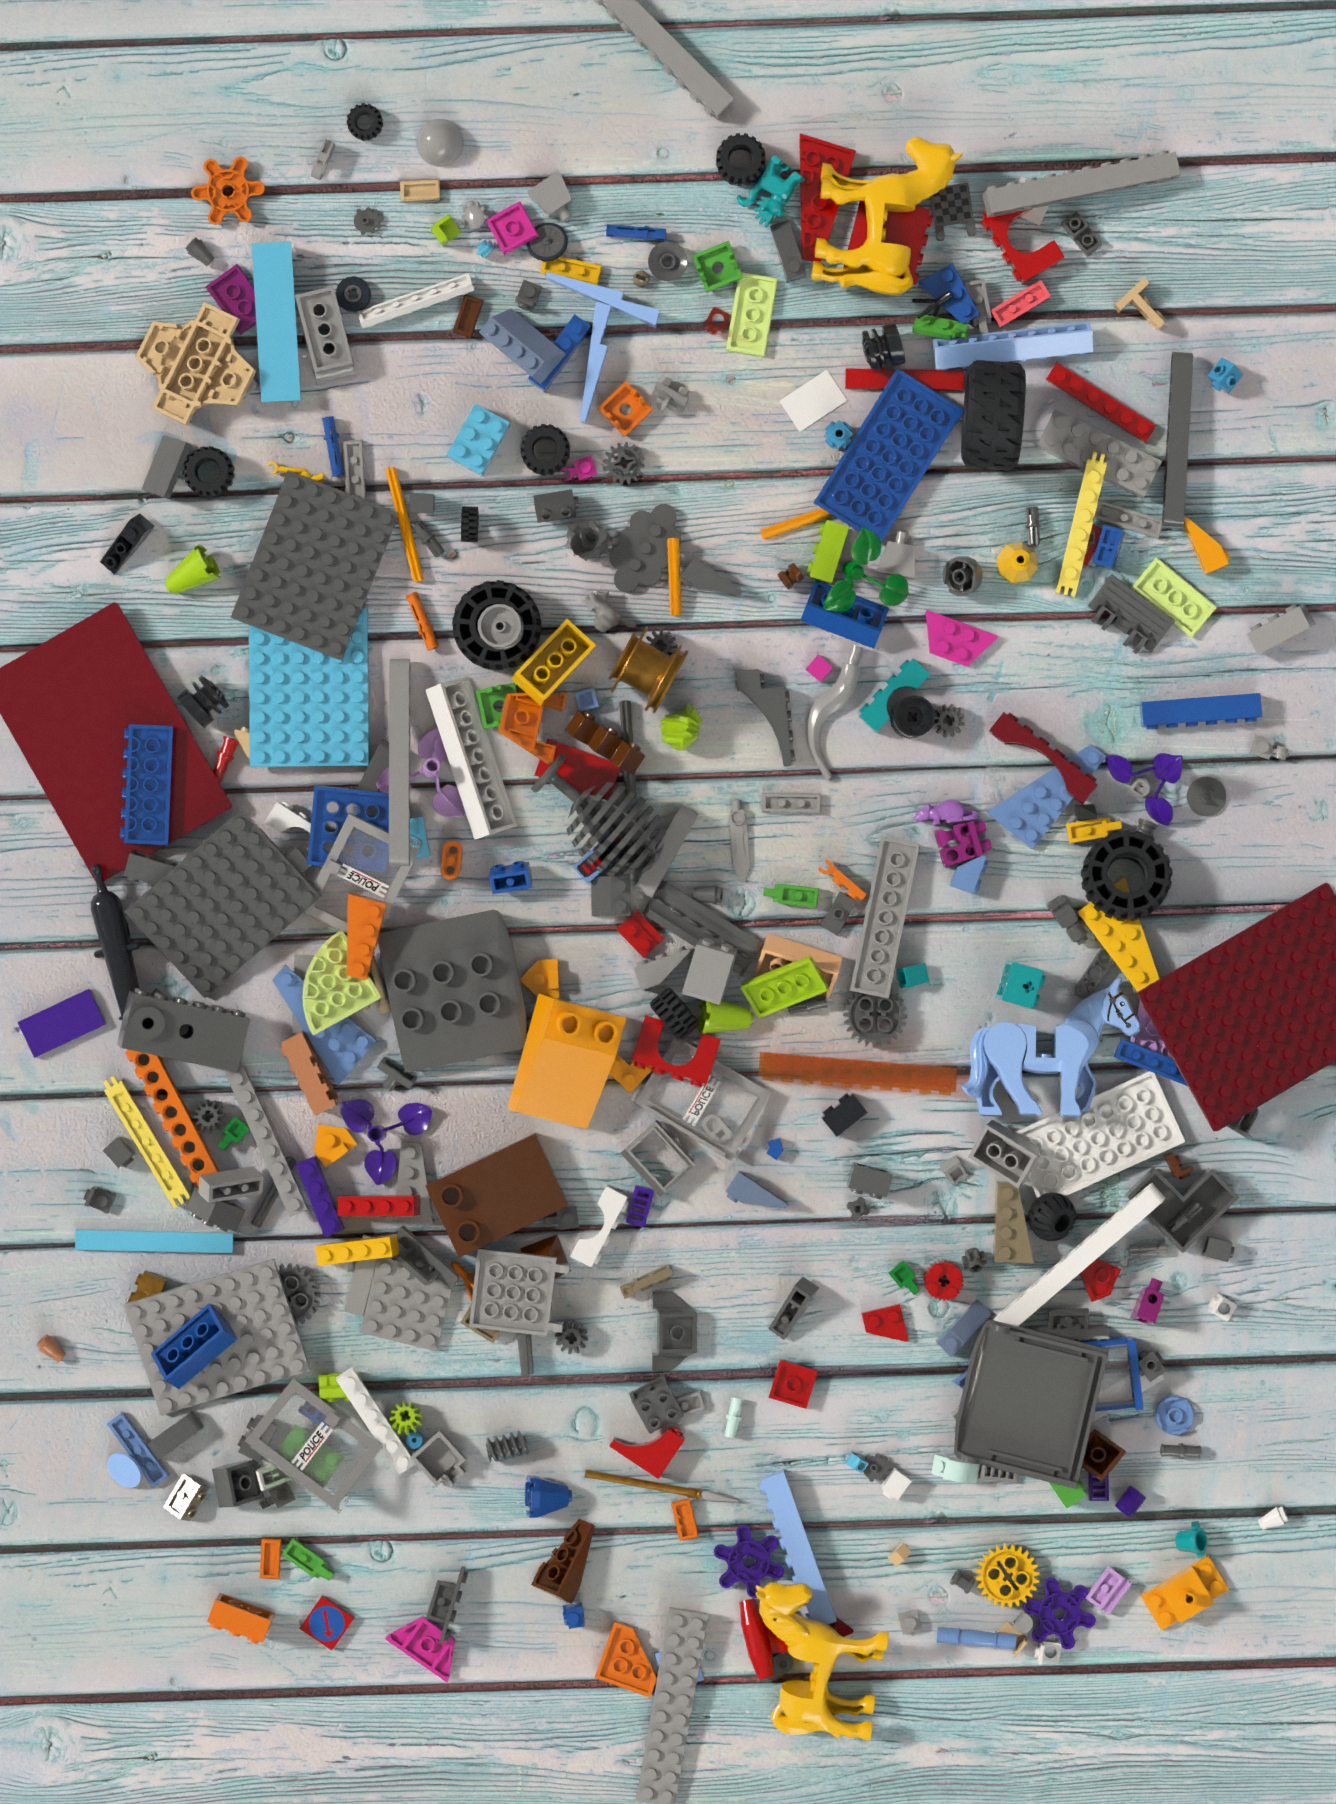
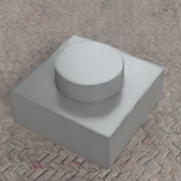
[898,1609,922,1635]

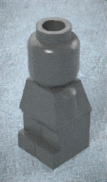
[1046,894,1088,945]

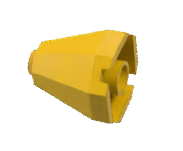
[996,542,1038,584]

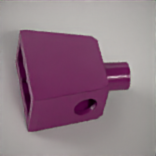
[1130,1278,1164,1325]

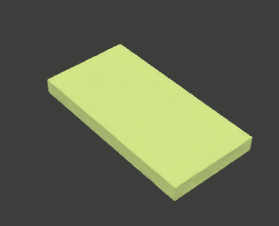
[726,272,778,357]
[1131,557,1217,638]

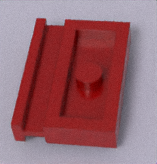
[617,910,664,958]

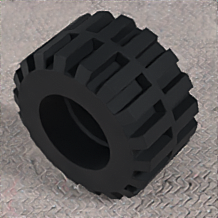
[716,133,766,187]
[520,424,570,476]
[183,446,235,498]
[650,988,700,1040]

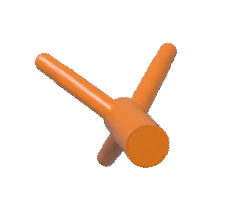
[451,1261,475,1301]

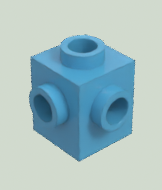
[1207,358,1243,393]
[824,420,853,450]

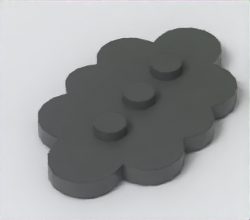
[609,504,681,593]

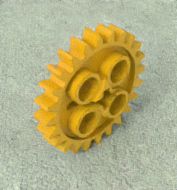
[975,1543,1040,1608]

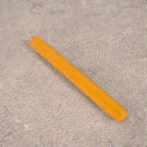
[386,467,424,582]
[760,508,833,540]

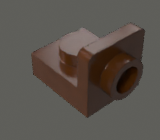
[1164,1152,1194,1180]

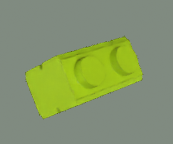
[318,1371,360,1402]

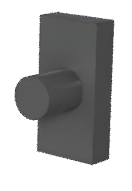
[377,1057,417,1091]

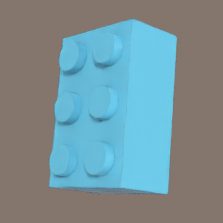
[447,403,511,477]

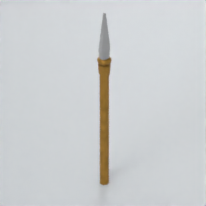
[585,1469,740,1503]

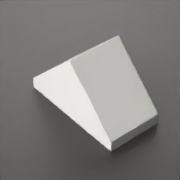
[256,1464,292,1491]

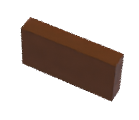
[452,294,484,339]

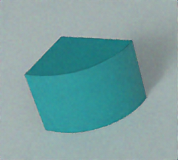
[896,963,930,988]

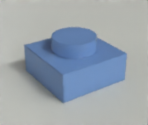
[575,688,599,712]

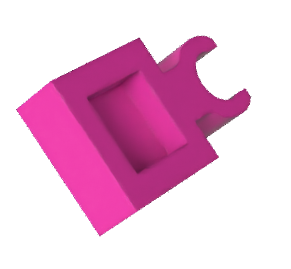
[561,455,598,481]

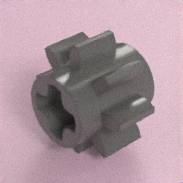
[961,1248,987,1272]

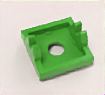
[692,241,743,293]
[476,683,517,729]

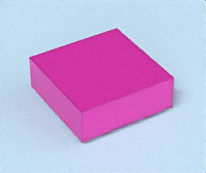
[805,655,833,682]

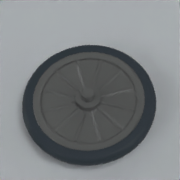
[527,223,568,261]

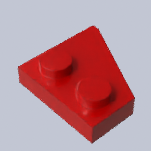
[861,1303,909,1342]

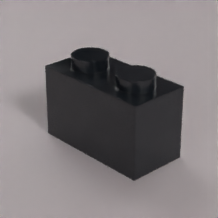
[821,1093,868,1137]

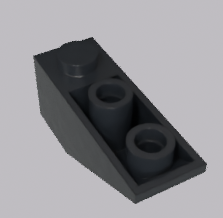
[100,514,155,575]

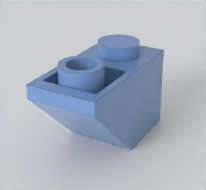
[950,855,988,894]

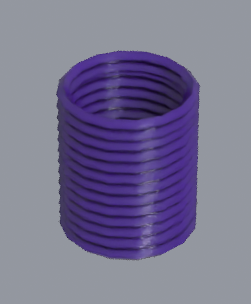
[1115,1486,1146,1518]

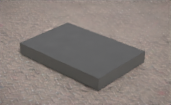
[142,435,191,499]

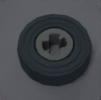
[335,276,371,312]

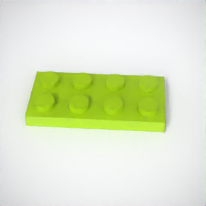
[740,955,829,1018]

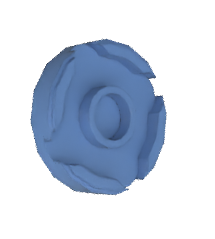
[1155,1395,1194,1435]

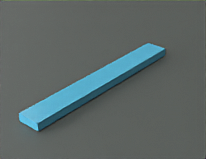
[75,1229,234,1253]

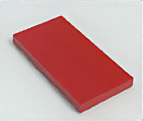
[534,738,620,800]

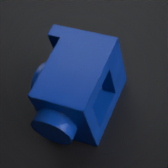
[563,1603,585,1629]

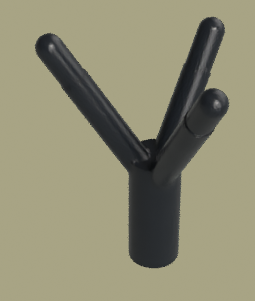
[912,290,954,319]

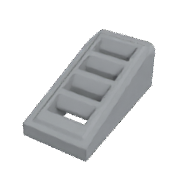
[979,1465,1019,1483]

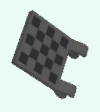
[930,183,976,241]

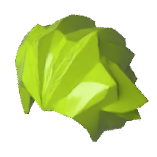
[659,702,702,751]

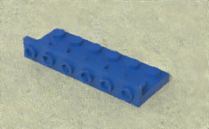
[120,724,173,845]

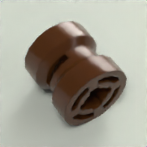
[777,563,804,590]

